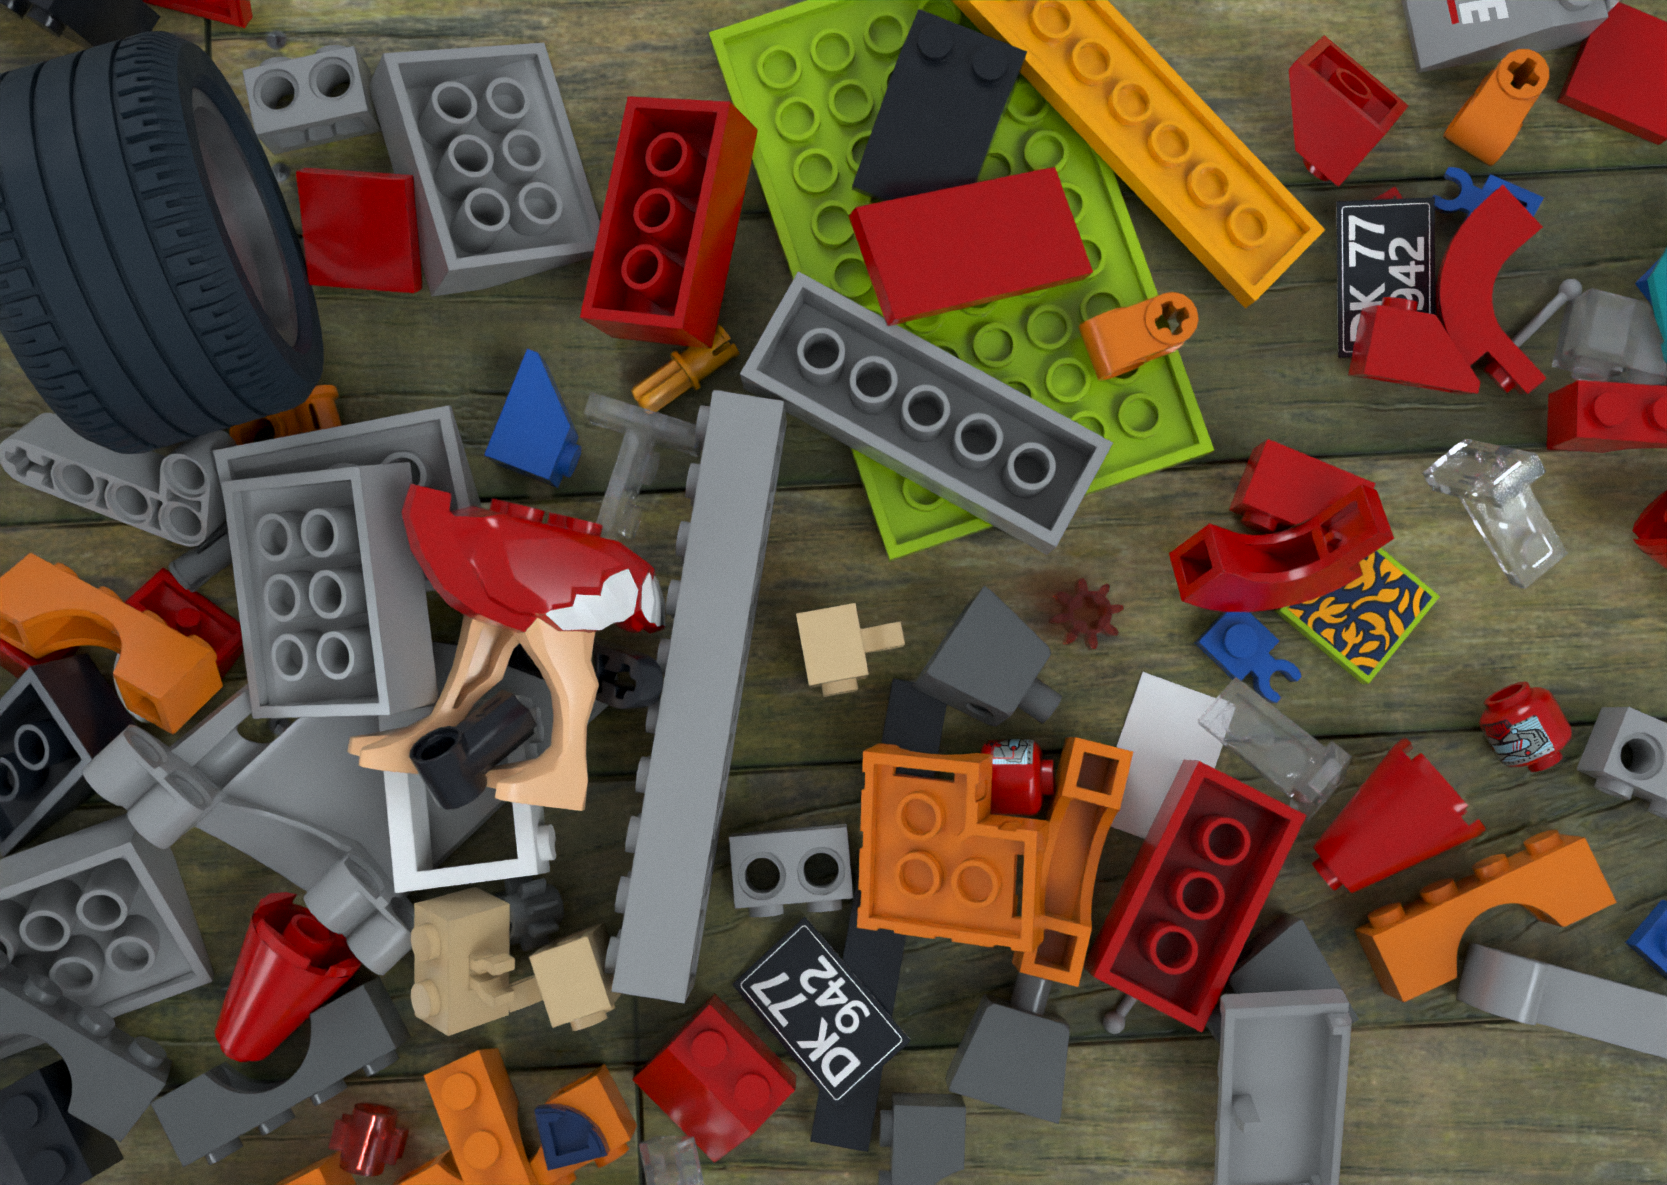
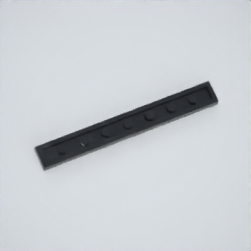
[810,678,947,1152]

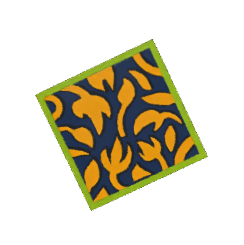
[1274,548,1440,684]

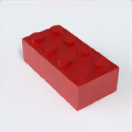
[580,96,758,349]
[1083,759,1307,1032]

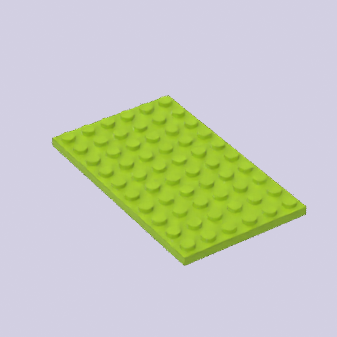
[709,0,1214,562]

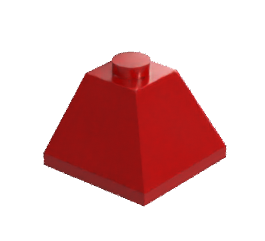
[1289,35,1409,187]

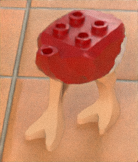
[347,484,665,811]

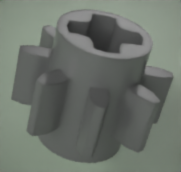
[495,875,564,951]

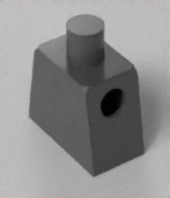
[912,586,1062,727]
[1206,913,1359,1044]
[945,972,1070,1124]

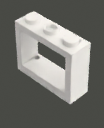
[378,695,556,893]

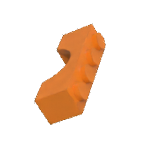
[0,553,223,735]
[1012,737,1133,987]
[1354,830,1617,1002]
[424,1048,539,1185]
[392,1064,637,1185]

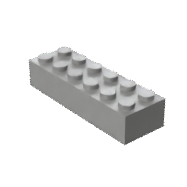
[740,271,1113,555]

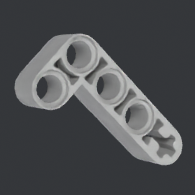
[0,413,237,547]
[1456,942,1667,1059]

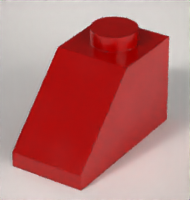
[1348,297,1481,395]
[1229,439,1376,534]

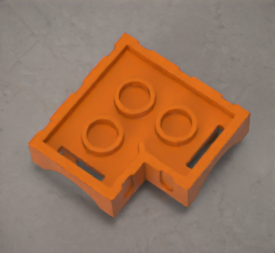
[857,743,1049,953]

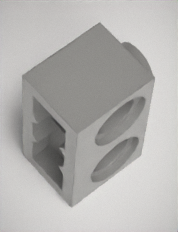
[242,45,382,155]
[1577,707,1667,820]
[729,824,853,917]

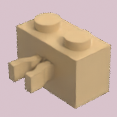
[796,603,905,697]
[410,887,515,1036]
[507,922,622,1031]

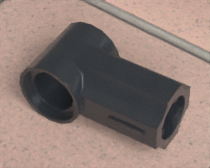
[409,690,537,810]

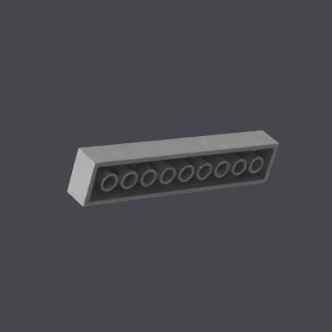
[605,390,787,1004]

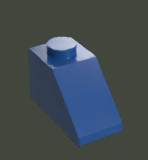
[484,349,581,488]

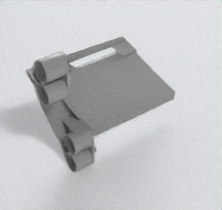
[82,641,618,976]

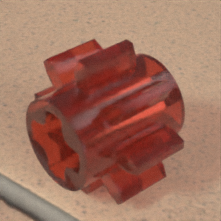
[1049,578,1124,651]
[328,1102,409,1177]

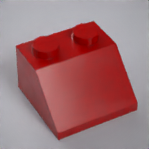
[632,993,797,1163]

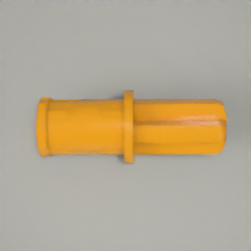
[631,325,740,415]

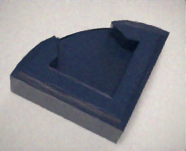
[534,1104,610,1171]

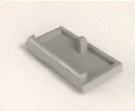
[1212,988,1352,1185]

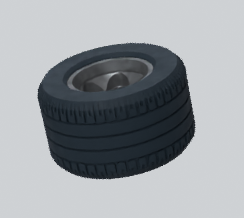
[0,31,324,454]

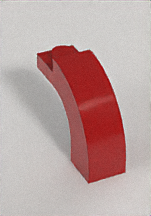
[1435,185,1547,395]
[1169,484,1395,612]

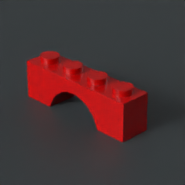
[1547,380,1667,453]

